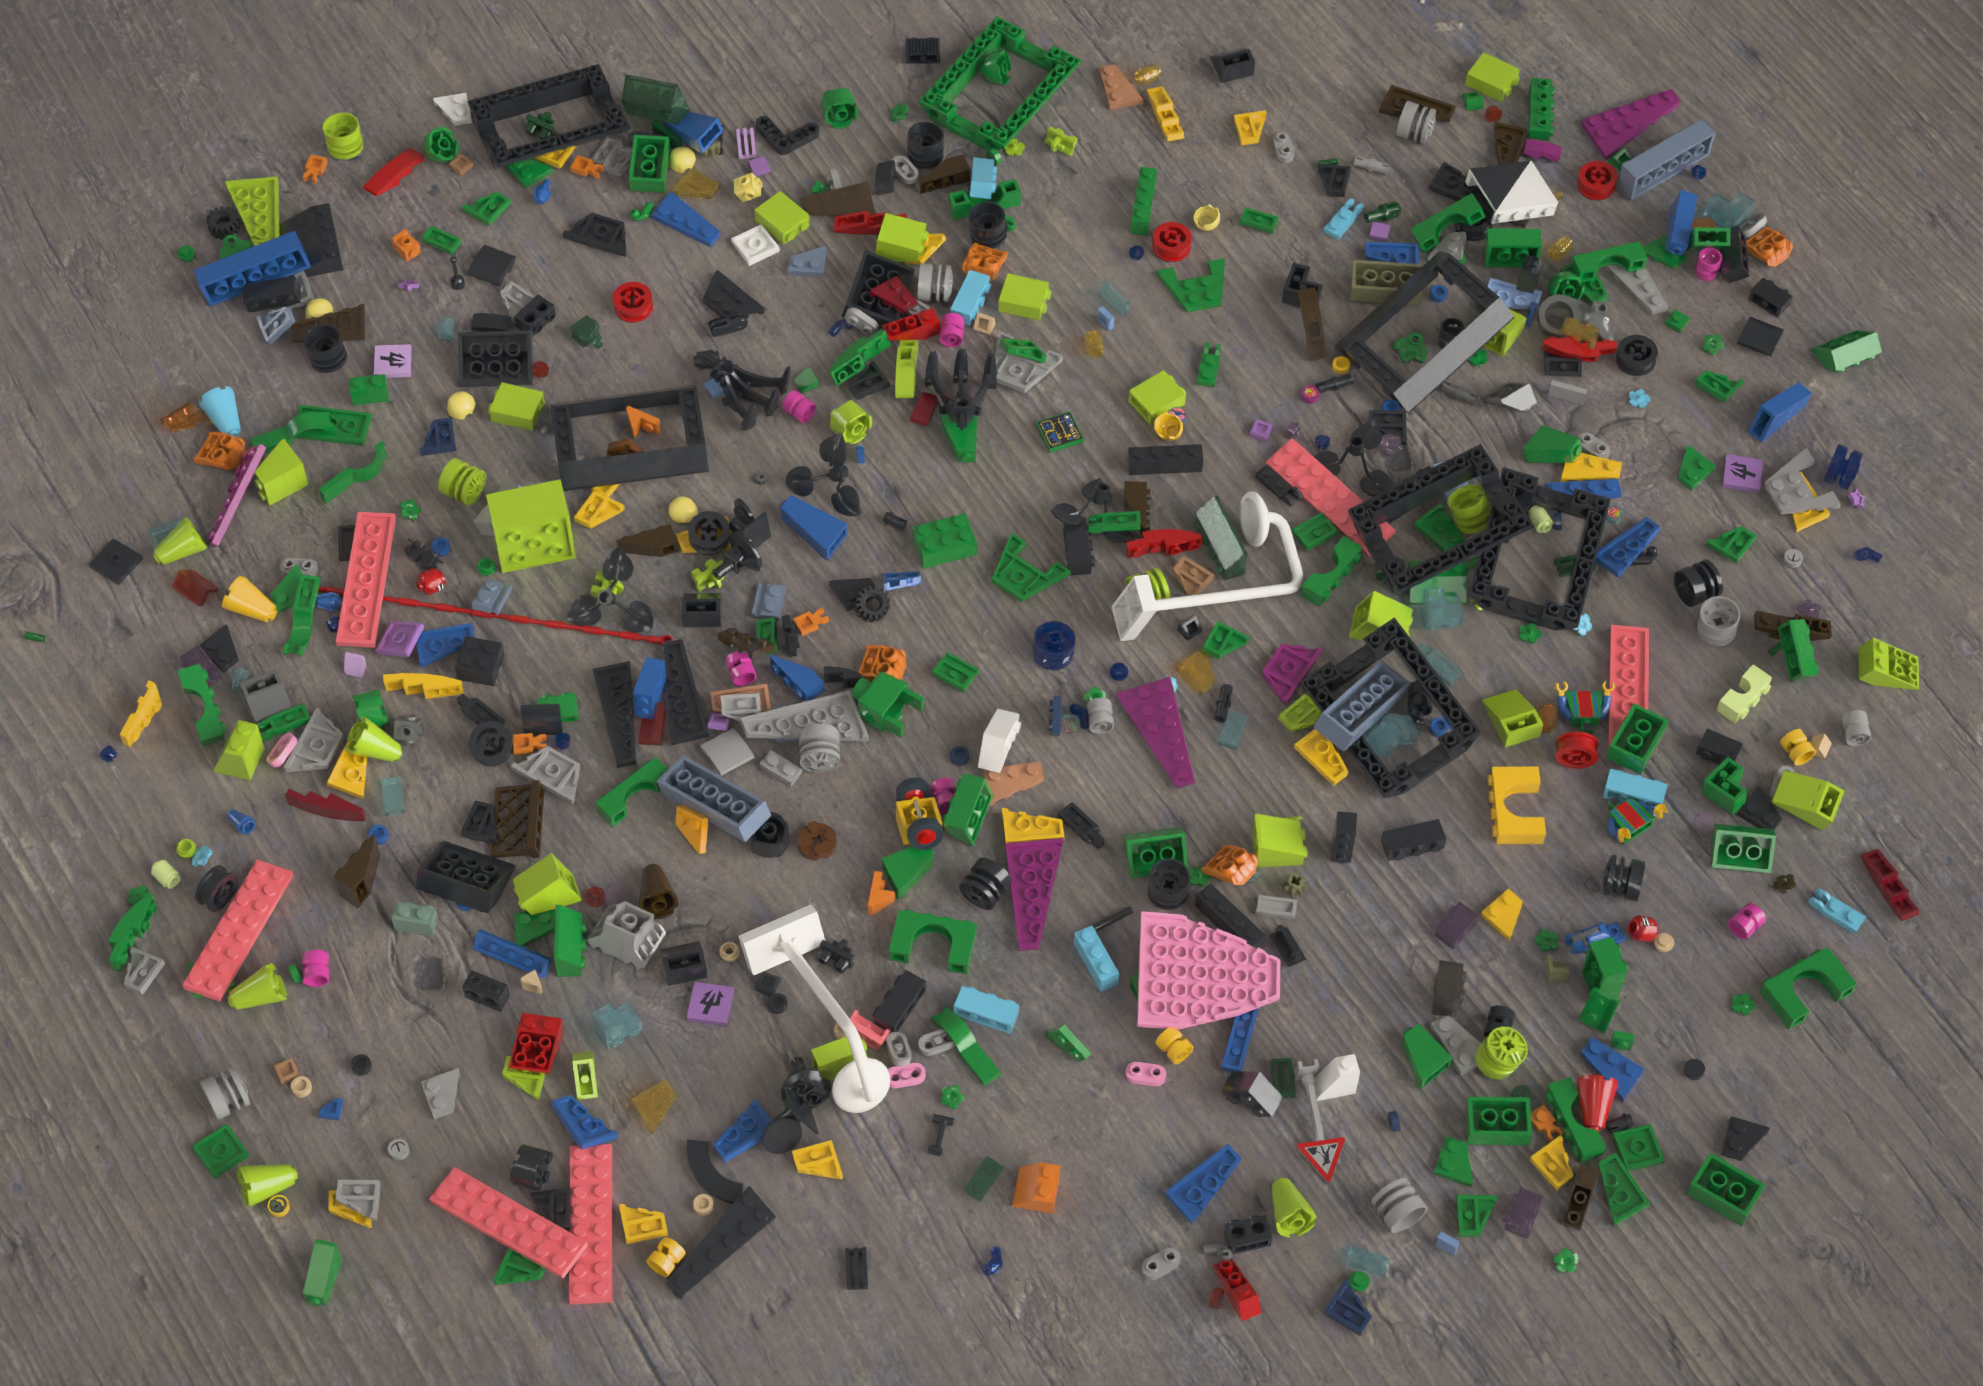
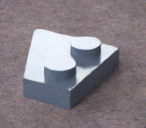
[788,246,827,277]
[256,307,295,344]

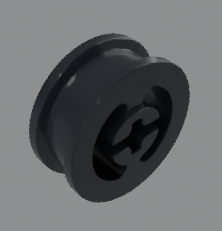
[1453,202,1493,241]
[1616,335,1658,376]
[688,511,730,556]
[469,721,513,767]
[195,865,238,912]

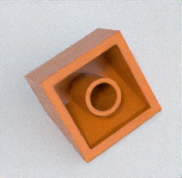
[1012,1162,1061,1214]

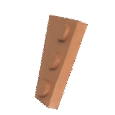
[1098,64,1144,110]
[710,684,771,714]
[983,761,1044,806]

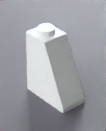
[1313,1054,1360,1101]

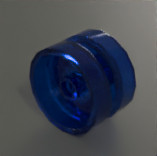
[1824,444,1863,491]
[1032,621,1076,670]

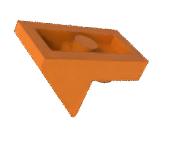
[626,406,661,438]
[868,871,895,915]

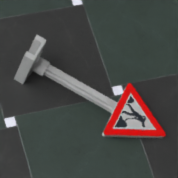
[1293,1059,1345,1183]

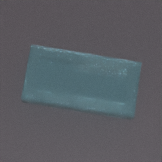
[1100,281,1129,316]
[147,517,183,548]
[1218,710,1248,750]
[381,777,405,816]

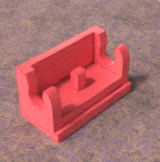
[850,1010,890,1051]

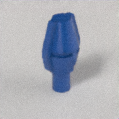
[533,179,551,204]
[317,592,343,611]

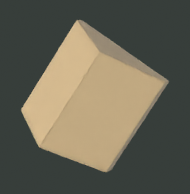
[973,312,995,335]
[1811,734,1832,759]
[521,970,543,994]

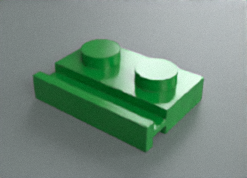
[1292,512,1338,551]
[932,652,979,693]
[1578,986,1621,1034]

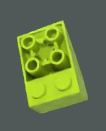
[1858,638,1919,690]
[1481,689,1543,748]
[1771,770,1845,830]

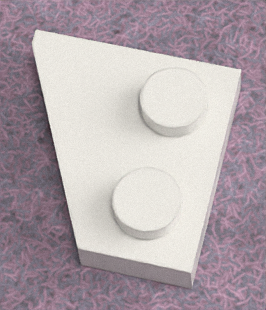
[433,93,472,126]

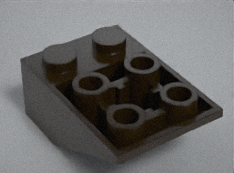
[334,834,380,908]

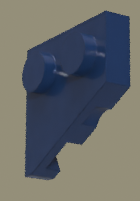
[420,417,456,456]
[1048,696,1061,736]
[1324,1279,1372,1336]

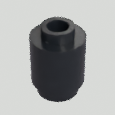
[693,350,720,370]

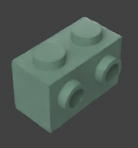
[392,901,438,936]

